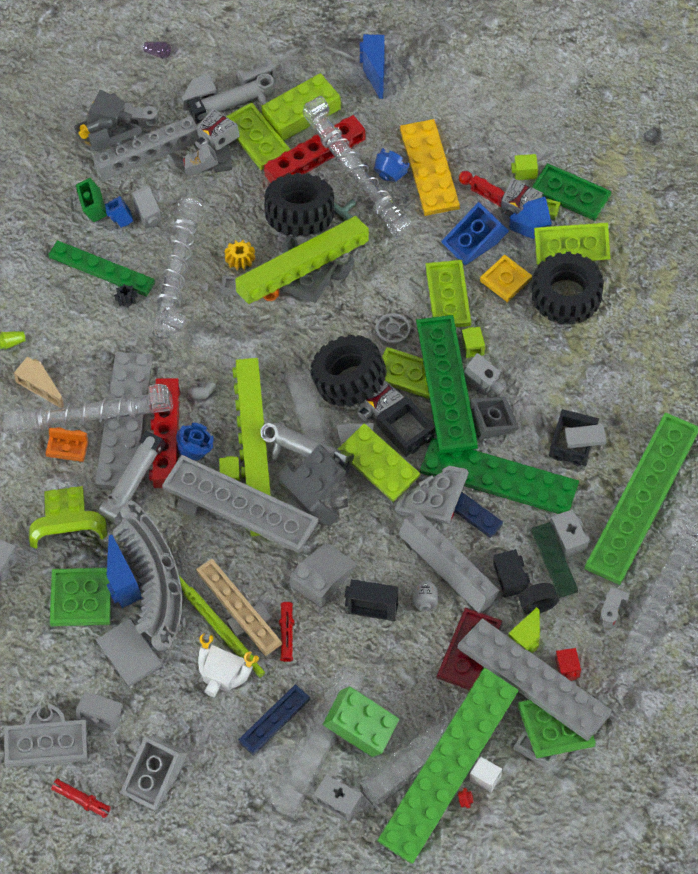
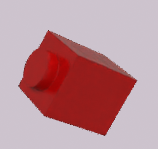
[555,648,581,681]

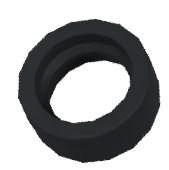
[519,583,559,614]

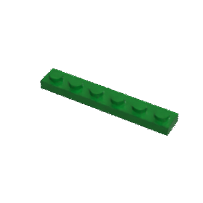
[49,240,155,297]

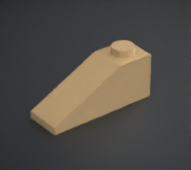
[14,357,64,409]

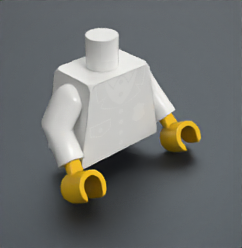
[198,633,259,697]

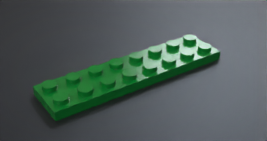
[416,315,478,454]
[420,438,579,514]

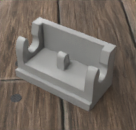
[236,58,276,85]
[76,691,123,732]

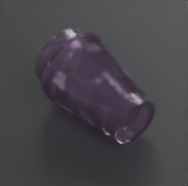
[143,41,171,59]

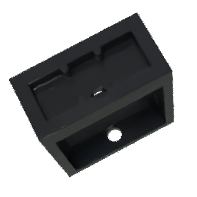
[377,396,435,457]
[549,409,599,466]
[344,579,399,621]

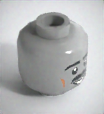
[412,581,438,612]

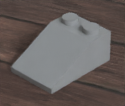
[289,543,357,608]
[120,736,188,811]

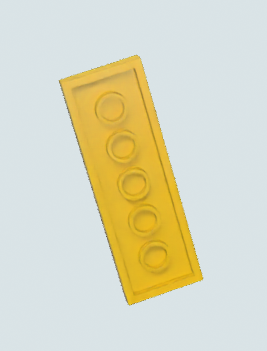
[400,119,460,216]

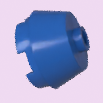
[374,148,410,182]
[176,423,214,461]

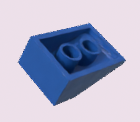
[360,34,385,99]
[441,202,509,266]
[106,534,143,608]

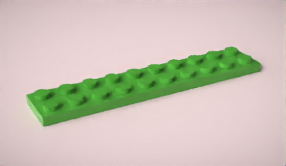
[584,412,698,585]
[377,668,519,864]

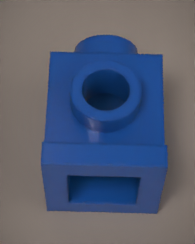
[105,196,133,228]

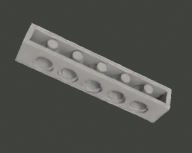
[93,116,199,181]

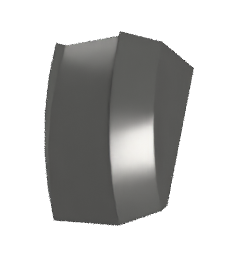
[470,396,518,439]

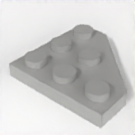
[395,466,469,524]

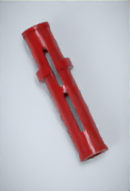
[279,602,295,662]
[51,778,111,818]

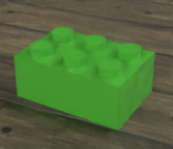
[322,686,399,757]

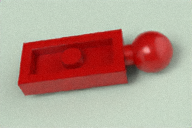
[459,171,505,207]

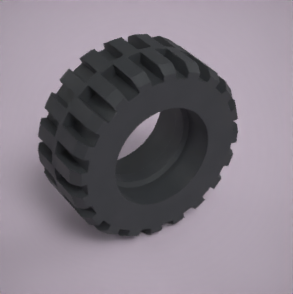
[265,173,334,237]
[531,252,604,324]
[310,335,387,407]

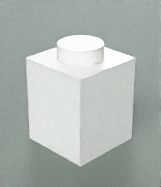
[469,757,502,793]

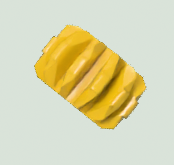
[224,239,255,271]

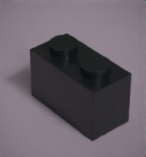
[493,549,530,598]

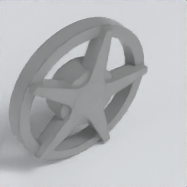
[376,313,411,344]

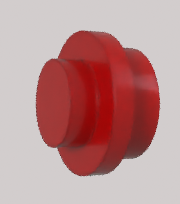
[458,788,474,809]

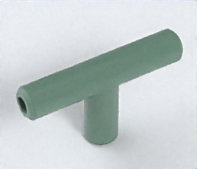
[334,199,356,220]

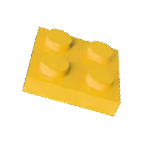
[480,255,532,302]

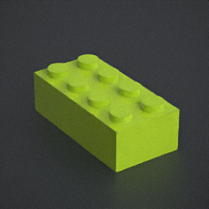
[262,73,341,141]

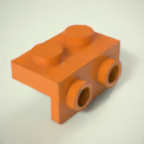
[45,427,89,462]

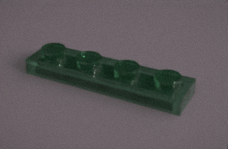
[531,522,578,598]

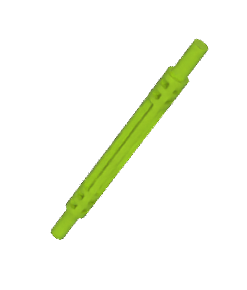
[179,576,265,678]

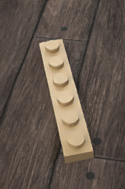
[196,559,282,656]

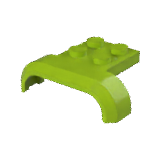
[29,486,108,549]

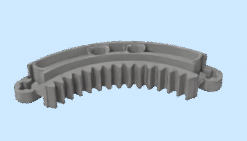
[113,501,182,651]

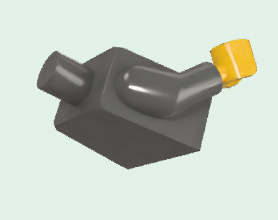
[78,89,132,139]

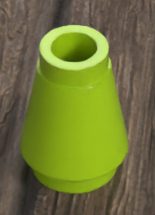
[0,331,26,350]

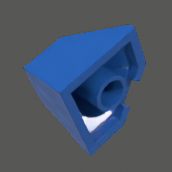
[509,197,552,239]

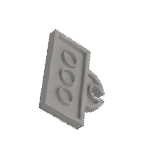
[4,704,88,767]

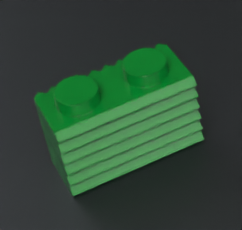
[75,178,107,222]

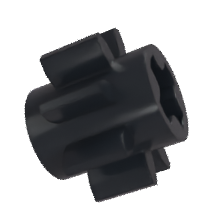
[114,284,138,308]

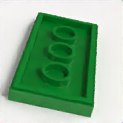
[532,163,612,221]

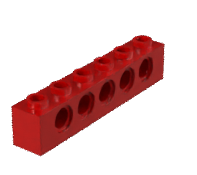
[264,115,366,183]
[149,378,180,488]

